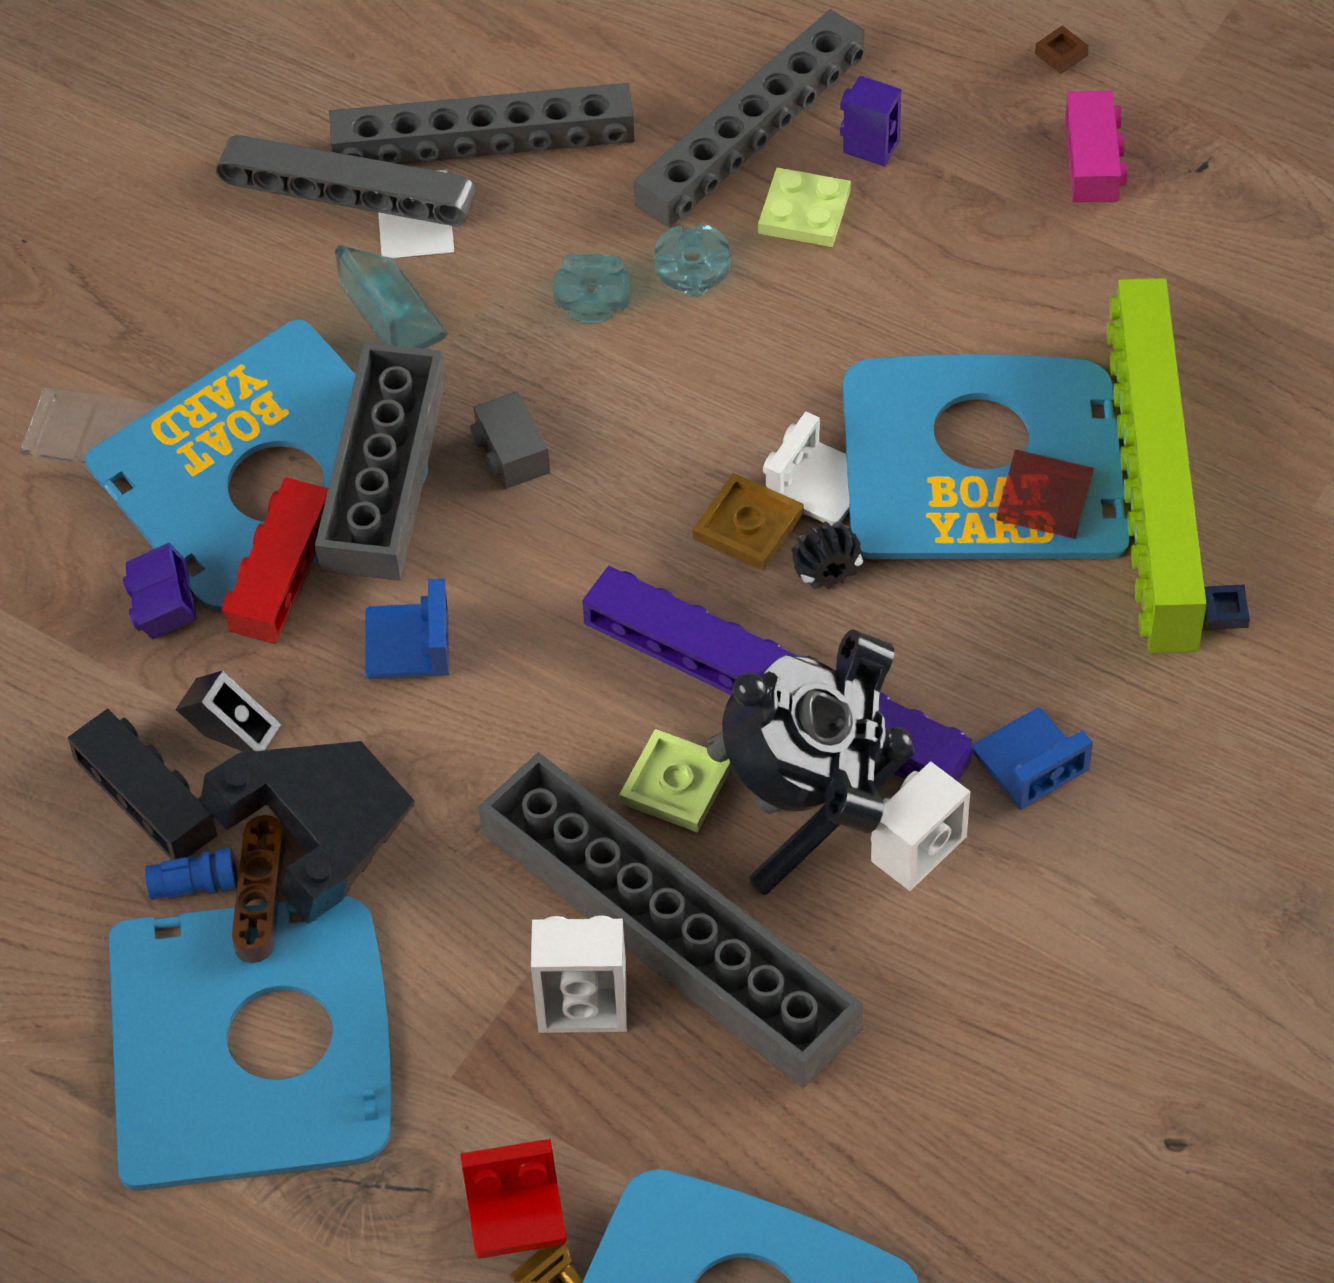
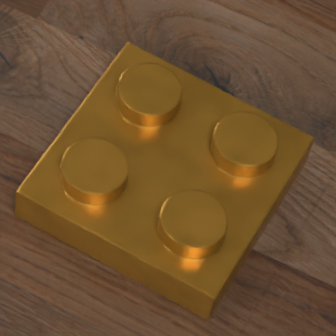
[693,473,804,571]

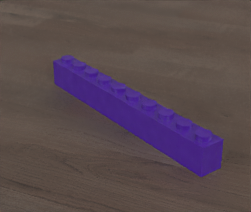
[582,565,973,782]

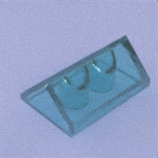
[335,245,449,349]

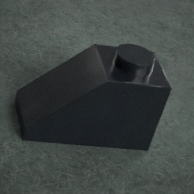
[175,670,281,752]

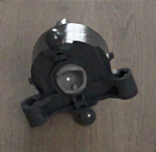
[707,629,913,834]

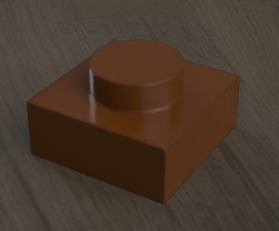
[1035,25,1089,74]

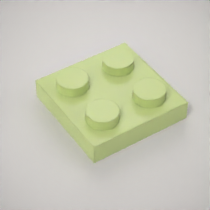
[758,168,851,247]
[619,729,732,833]

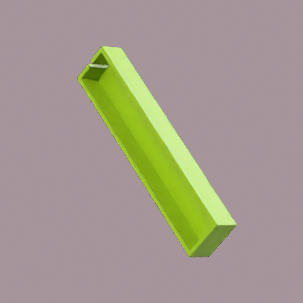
[1107,278,1206,653]

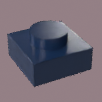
[1204,584,1250,630]

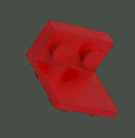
[460,1139,567,1259]

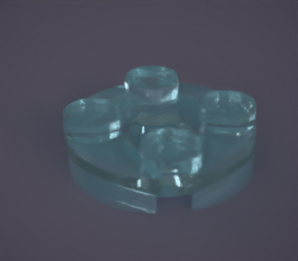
[654,224,731,297]
[553,254,631,323]

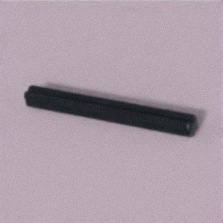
[749,747,915,895]

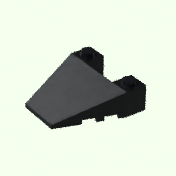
[200,741,415,923]

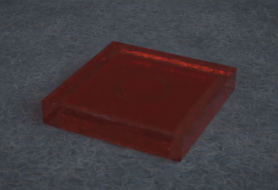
[996,449,1094,539]

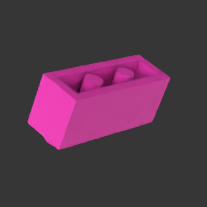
[1065,90,1127,202]

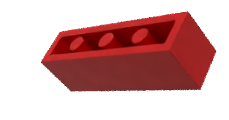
[222,477,329,645]

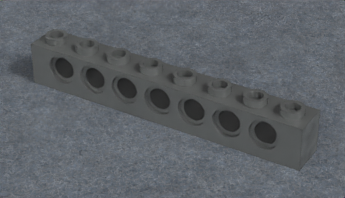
[634,9,865,228]
[329,83,635,164]

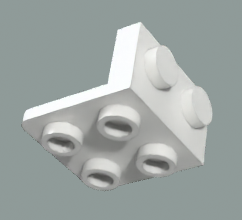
[763,411,849,526]

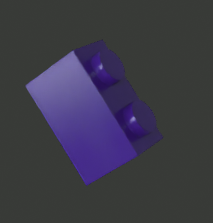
[840,75,902,167]

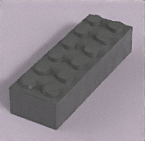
[315,342,447,581]

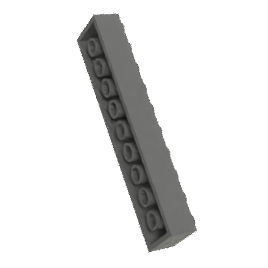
[478,752,863,1089]

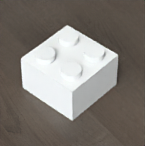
[871,761,970,891]

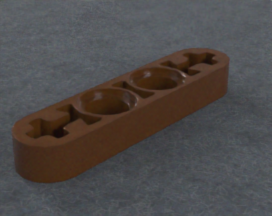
[232,815,285,963]

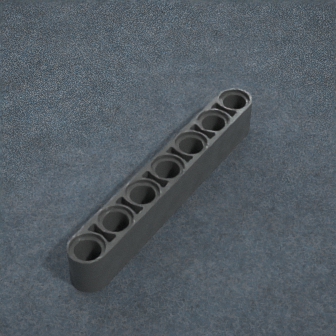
[216,135,476,226]

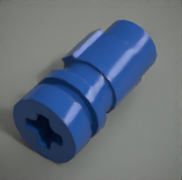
[145,847,238,900]

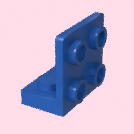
[365,578,449,679]
[972,707,1093,810]

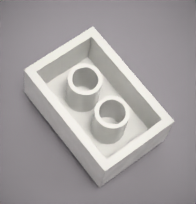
[531,916,627,1033]

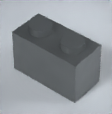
[470,391,550,489]

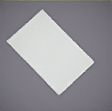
[378,170,454,259]

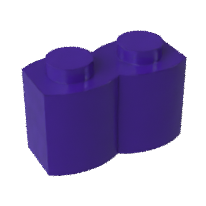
[123,542,196,640]

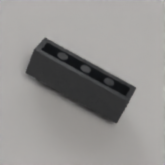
[67,708,217,860]

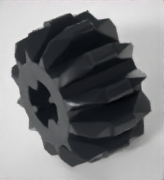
[791,521,863,589]

